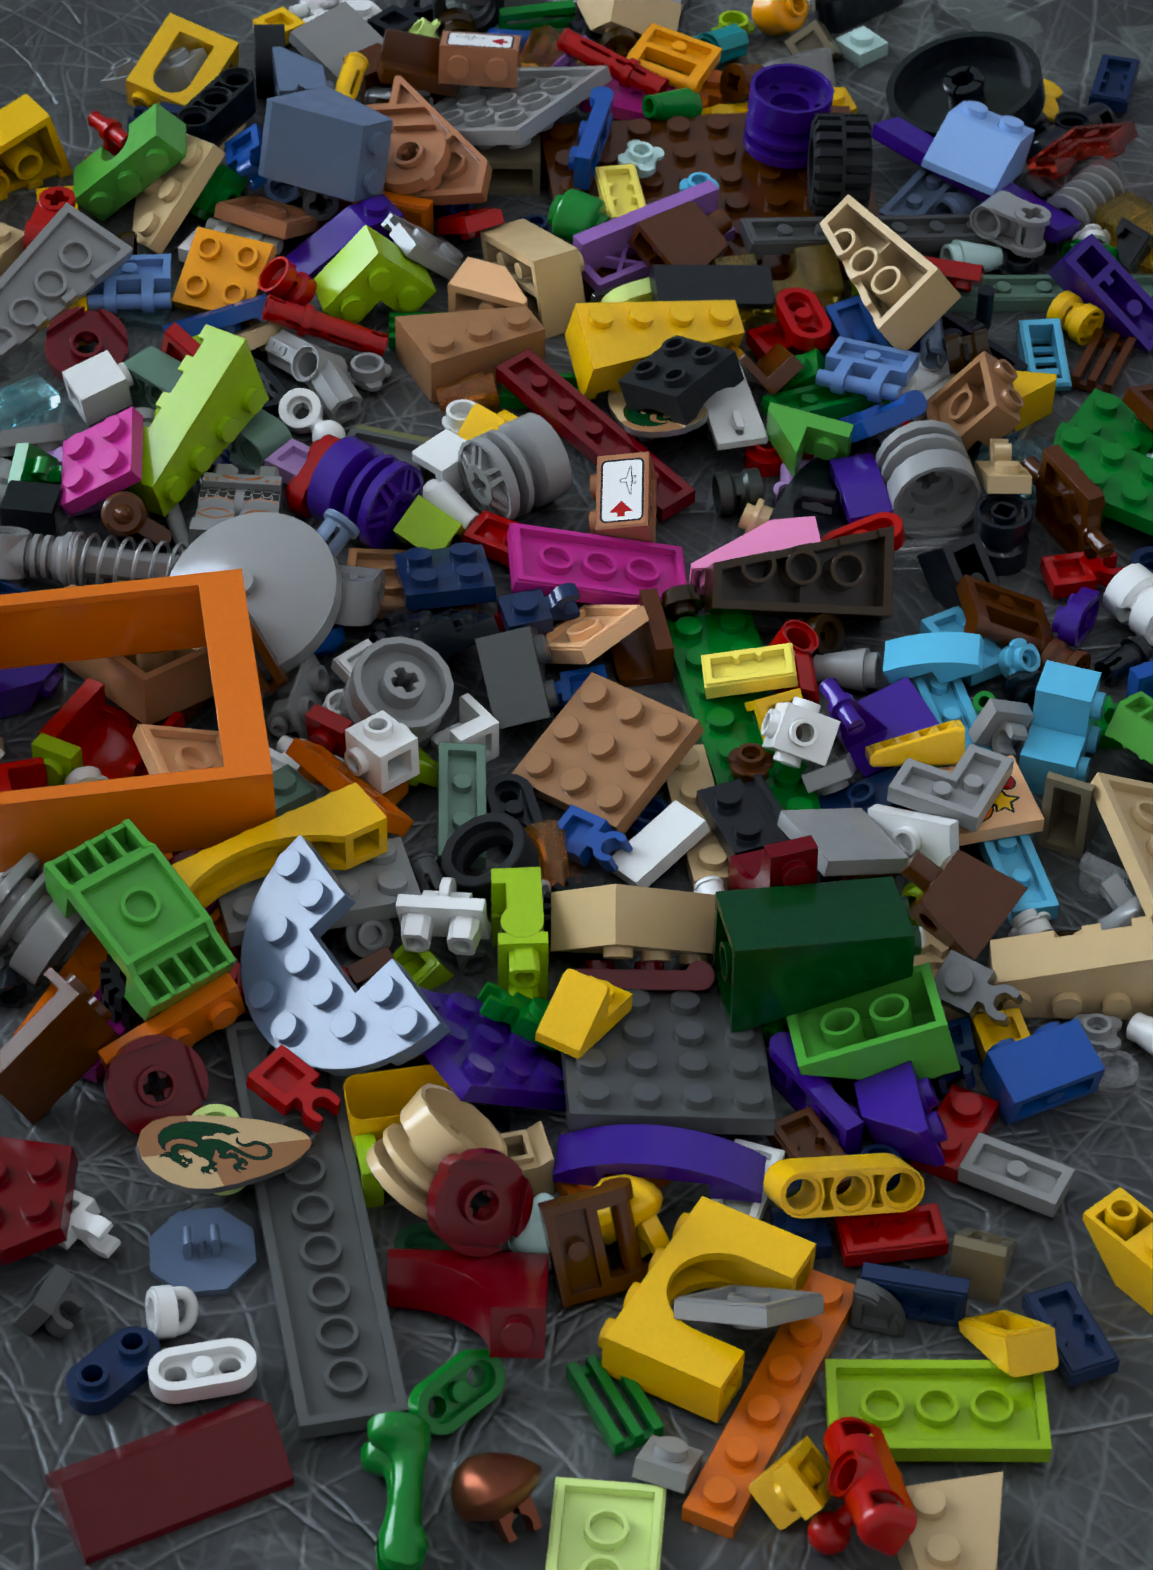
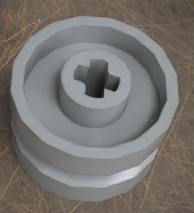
[339,636,454,748]

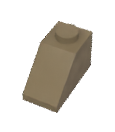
[476,135,541,195]
[1037,771,1101,860]

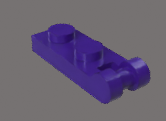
[768,1032,864,1155]

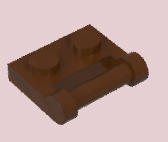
[956,574,1054,656]
[538,1177,649,1308]

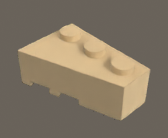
[480,218,586,340]
[551,884,715,966]

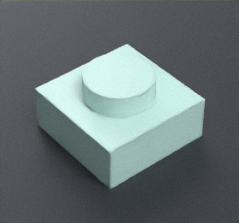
[835,26,889,68]

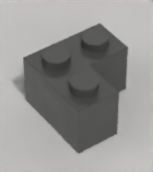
[475,626,559,730]

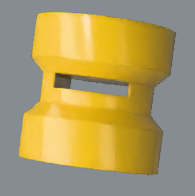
[1046,290,1105,346]

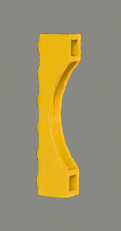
[172,782,388,909]

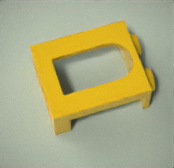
[126,13,239,108]

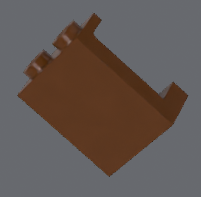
[0,967,120,1125]

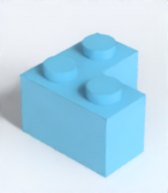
[1019,660,1107,795]

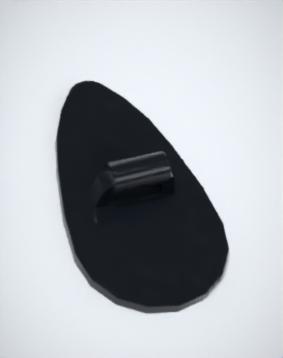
[769,457,849,539]

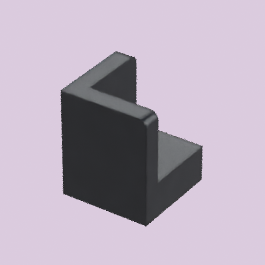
[0,480,61,538]

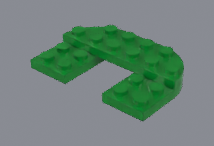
[1053,389,1153,536]

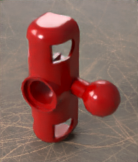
[807,1416,917,1557]

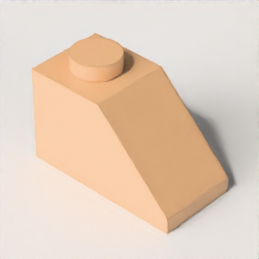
[448,257,527,312]

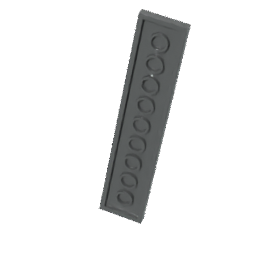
[225,1020,409,1439]

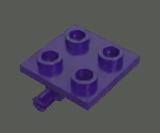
[819,677,940,779]

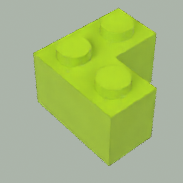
[314,225,436,324]

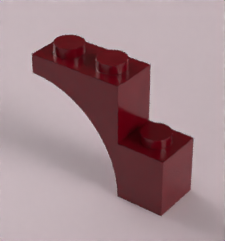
[728,835,818,890]

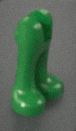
[360,1411,431,1570]

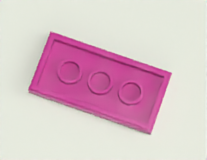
[507,523,687,605]

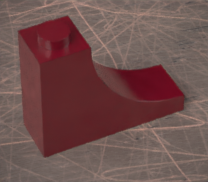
[387,1249,549,1359]

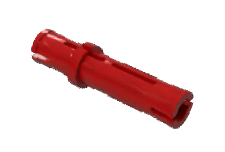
[556,27,670,95]
[261,294,388,357]

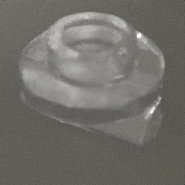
[1078,852,1129,901]

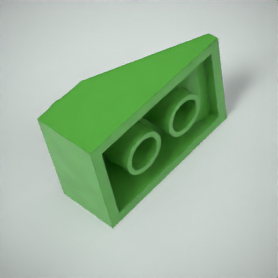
[786,962,961,1080]

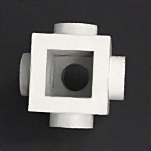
[761,697,841,769]
[344,710,420,794]

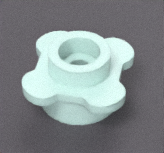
[618,140,664,178]

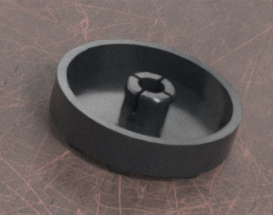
[886,31,1046,137]

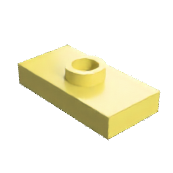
[595,164,646,220]
[701,643,798,699]

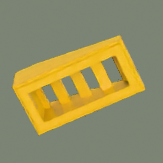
[865,720,965,767]
[958,1310,1059,1378]

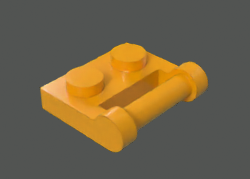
[626,23,722,94]

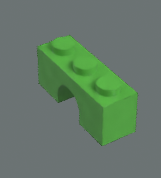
[73,102,186,221]

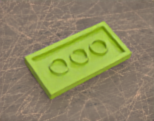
[824,1359,1052,1462]

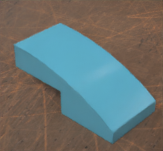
[883,632,984,685]

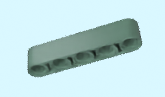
[123,346,292,471]

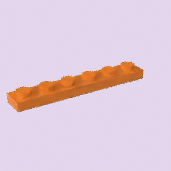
[681,1269,855,1540]

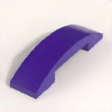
[553,1124,766,1203]

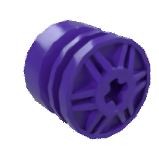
[743,63,834,169]
[307,436,423,549]

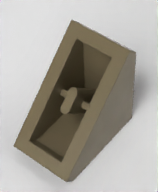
[949,1227,1018,1306]

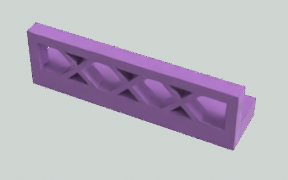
[573,180,735,295]

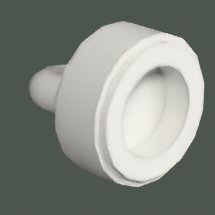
[145,1284,199,1340]

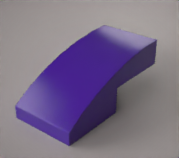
[829,453,893,524]

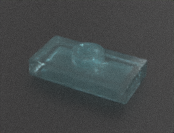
[0,373,61,431]

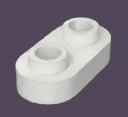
[148,1338,258,1404]

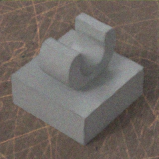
[968,698,1034,757]

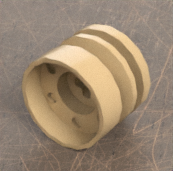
[366,1083,507,1221]

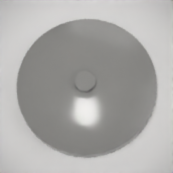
[170,512,342,680]

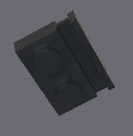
[696,774,790,858]

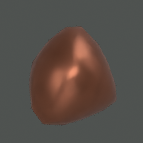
[451,1452,543,1543]

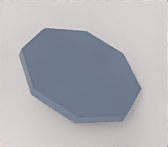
[148,1207,257,1297]

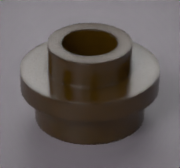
[661,584,705,622]

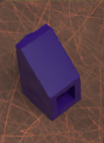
[854,1061,948,1167]

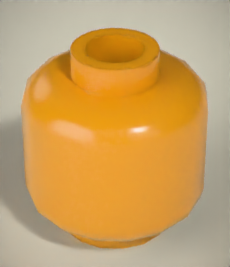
[752,0,808,37]

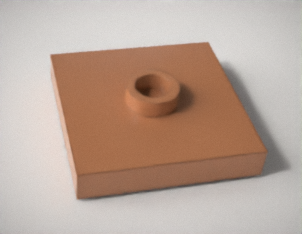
[214,193,323,240]

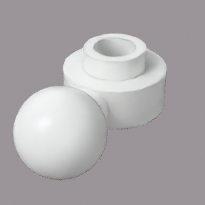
[278,388,346,443]

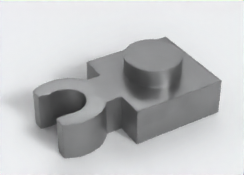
[934,950,1023,1027]

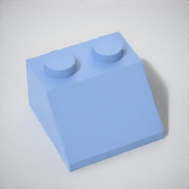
[921,101,1035,196]

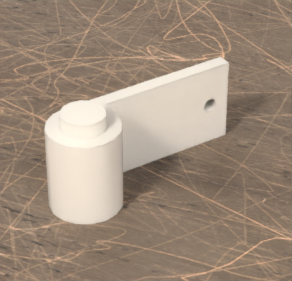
[704,362,768,450]

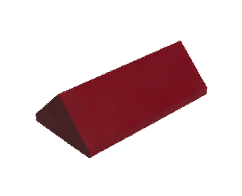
[45,1397,294,1565]

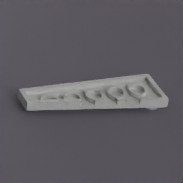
[0,202,133,364]

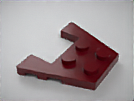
[0,1137,78,1266]

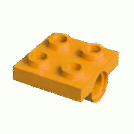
[172,227,277,325]

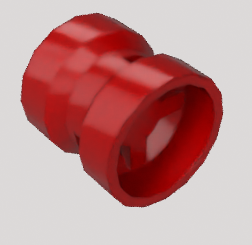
[258,256,317,306]

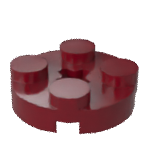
[44,307,129,382]
[103,1035,209,1135]
[427,1148,533,1257]

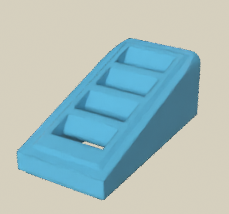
[1015,318,1072,392]

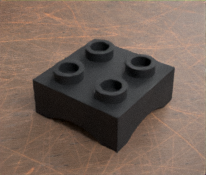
[618,335,744,425]

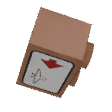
[438,31,521,89]
[589,451,657,543]

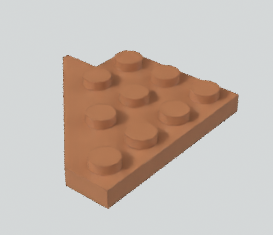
[337,76,493,212]

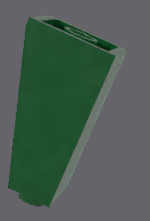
[712,876,922,1033]

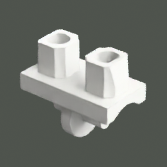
[395,877,492,956]

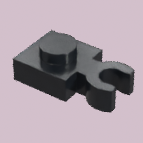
[367,0,434,38]

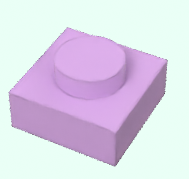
[264,438,310,484]

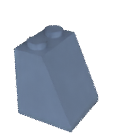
[258,86,393,202]

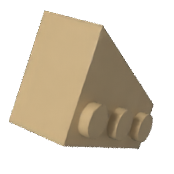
[896,1471,1003,1570]

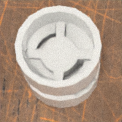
[1102,563,1153,646]

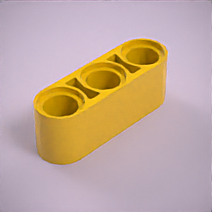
[763,1153,925,1219]

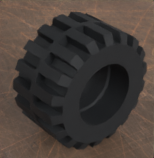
[807,113,873,216]

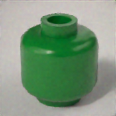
[547,189,611,244]

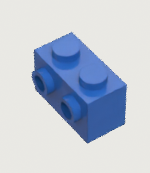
[979,1018,1105,1126]

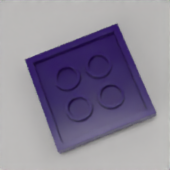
[419,987,566,1111]

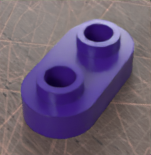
[1052,587,1102,648]

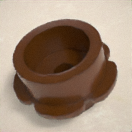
[728,743,774,783]

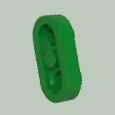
[408,1349,505,1435]

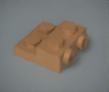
[926,350,1024,452]

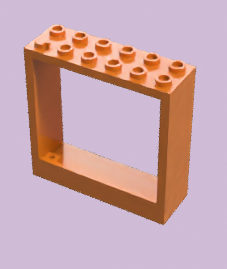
[0,568,276,873]

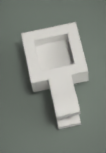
[57,1189,121,1258]

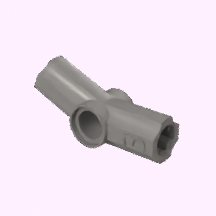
[265,329,363,425]

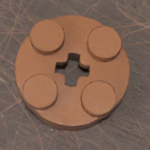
[384,119,451,194]

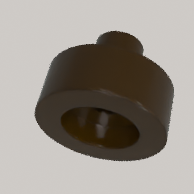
[599,27,637,58]
[804,613,845,659]

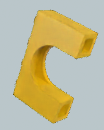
[597,1196,816,1423]

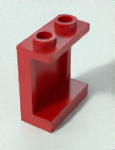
[38,678,185,779]

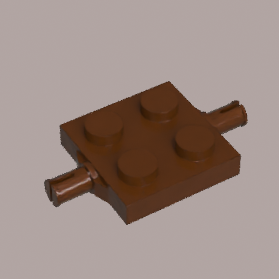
[1021,444,1115,559]

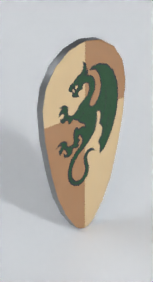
[608,390,708,443]
[135,1115,312,1195]

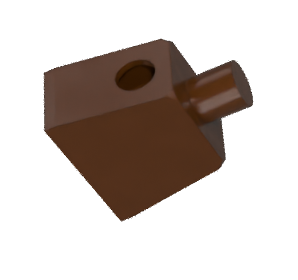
[628,201,732,269]
[900,850,1027,961]

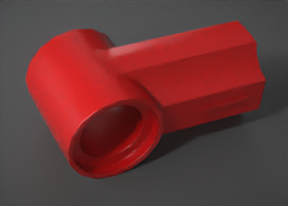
[768,619,820,704]

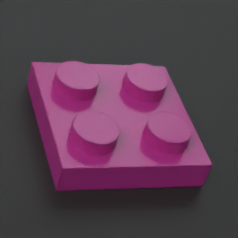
[61,406,143,516]

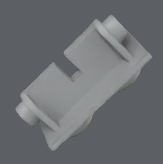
[267,653,330,741]

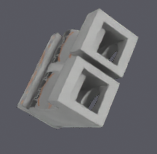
[189,463,284,544]

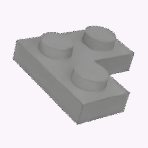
[887,744,1014,832]

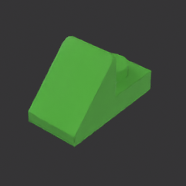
[766,402,854,477]

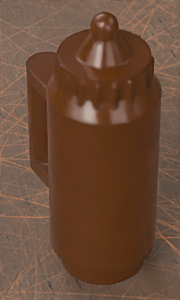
[101,491,172,546]

